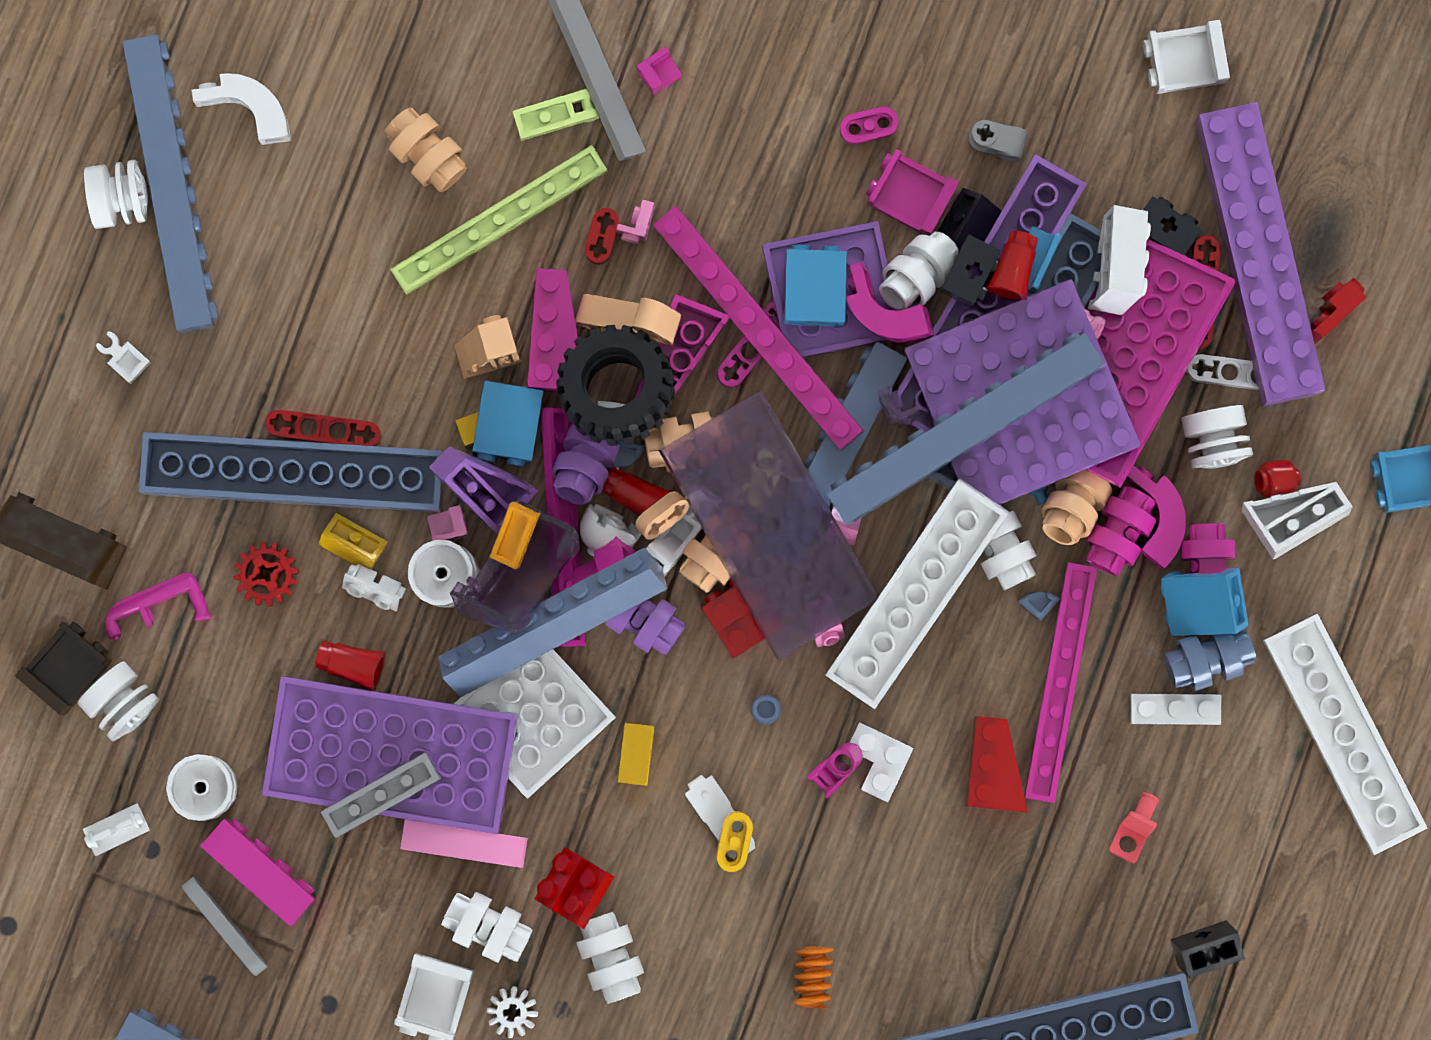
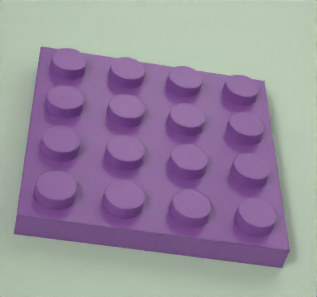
[762,221,897,358]

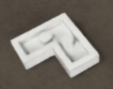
[850,722,914,802]

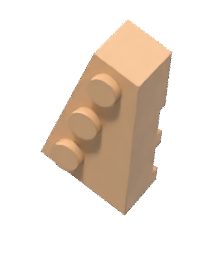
[454,315,521,379]

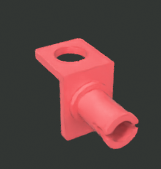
[1109,792,1159,864]

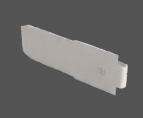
[685,775,755,859]

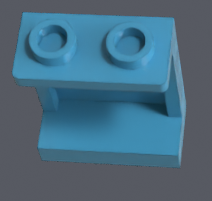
[783,245,847,327]
[472,381,543,467]
[1370,445,1431,513]
[1161,567,1249,636]

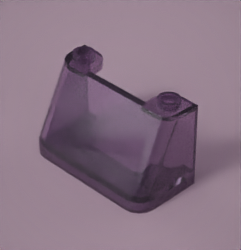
[450,498,580,633]

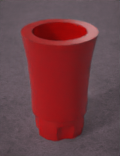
[986,231,1038,301]
[602,467,672,517]
[315,641,386,691]

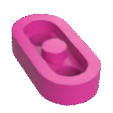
[840,107,899,145]

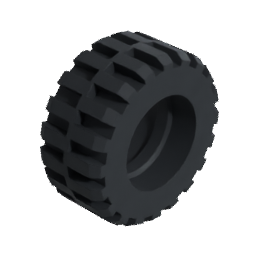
[556,325,675,446]

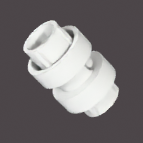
[879,232,959,311]
[981,504,1037,591]
[441,892,533,963]
[576,912,644,1004]

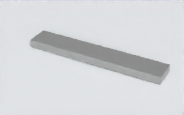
[549,0,646,161]

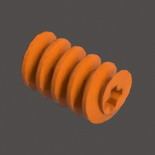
[793,946,834,1009]

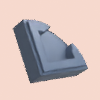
[609,440,645,469]
[1018,592,1060,621]

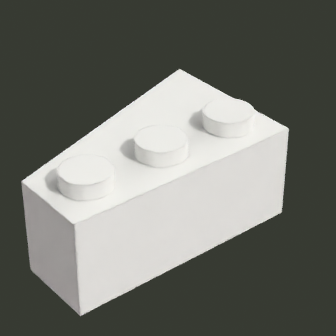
[1088,205,1151,315]
[1241,482,1353,560]

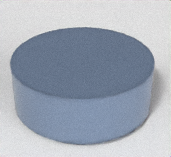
[751,694,781,725]

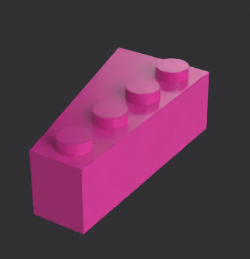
[527,268,578,393]
[632,294,730,401]

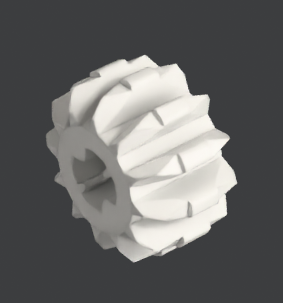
[487,986,538,1038]

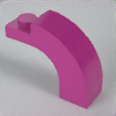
[846,262,935,344]
[1125,465,1186,570]

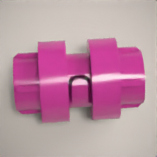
[1085,486,1157,576]
[1181,523,1236,574]

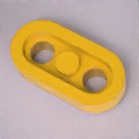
[716,811,753,872]

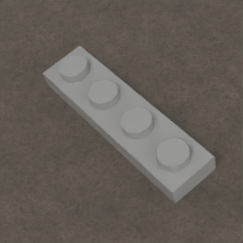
[321,752,441,838]

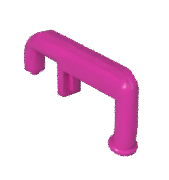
[104,573,212,641]

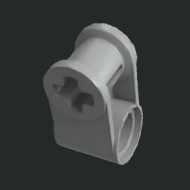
[968,120,1028,162]

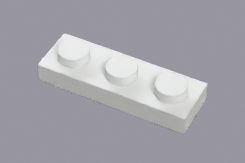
[1130,694,1221,725]

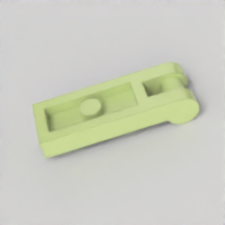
[513,89,600,141]

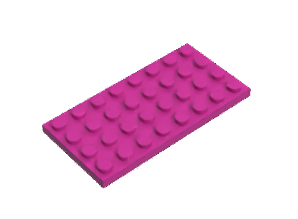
[1085,239,1235,488]

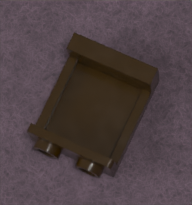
[15,621,112,716]

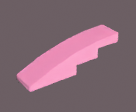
[400,819,528,868]

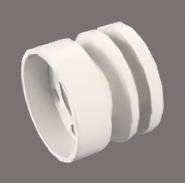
[84,160,148,229]
[1181,405,1253,469]
[77,661,159,741]

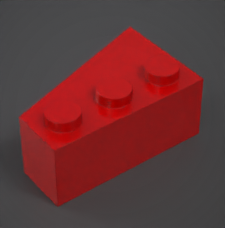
[965,716,1028,813]

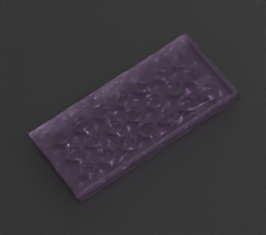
[658,390,879,660]

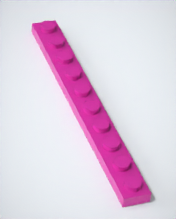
[653,206,864,451]

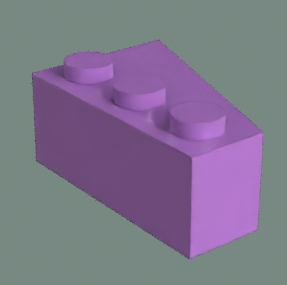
[429,446,538,534]

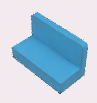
[1028,226,1062,294]

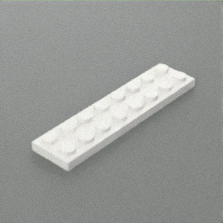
[826,478,1010,709]
[1263,614,1427,855]

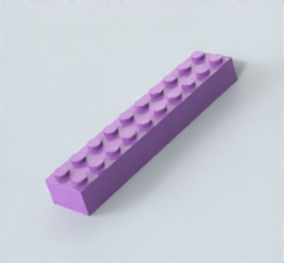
[1195,102,1325,407]
[885,154,1087,432]

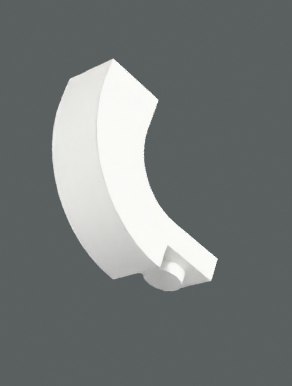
[192,73,291,145]
[646,483,722,577]

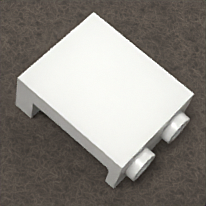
[1143,20,1230,94]
[394,953,474,1040]

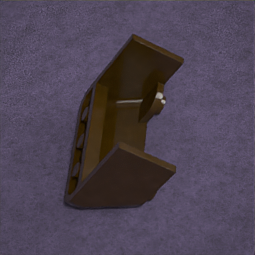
[0,492,127,590]

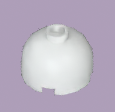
[580,504,641,557]

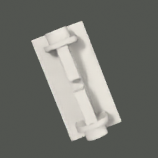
[342,564,406,612]
[83,803,150,856]

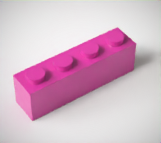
[200,818,317,926]

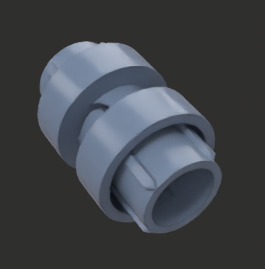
[1164,628,1256,691]

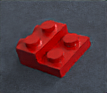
[1310,278,1367,344]
[701,574,784,659]
[534,847,614,929]

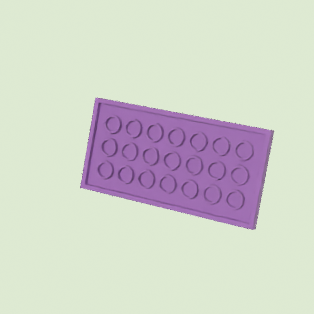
[262,676,518,834]

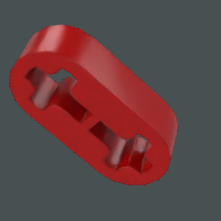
[585,208,619,265]

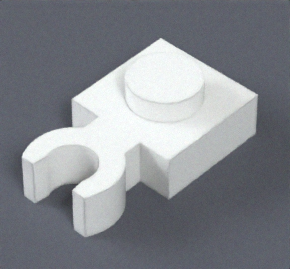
[96,331,151,384]

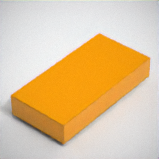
[490,501,540,570]

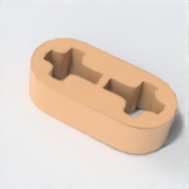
[635,491,689,540]

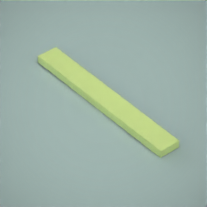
[390,145,608,295]

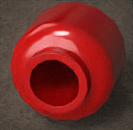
[1254,460,1301,499]

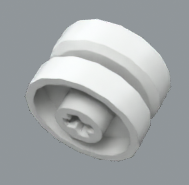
[408,540,480,608]
[166,754,238,821]

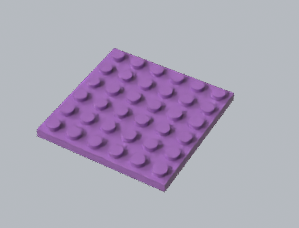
[905,279,1141,505]

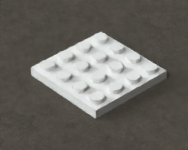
[454,649,616,799]

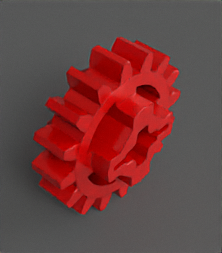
[233,542,300,607]

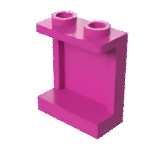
[865,149,959,236]

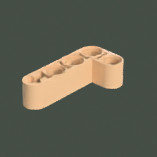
[575,294,681,345]

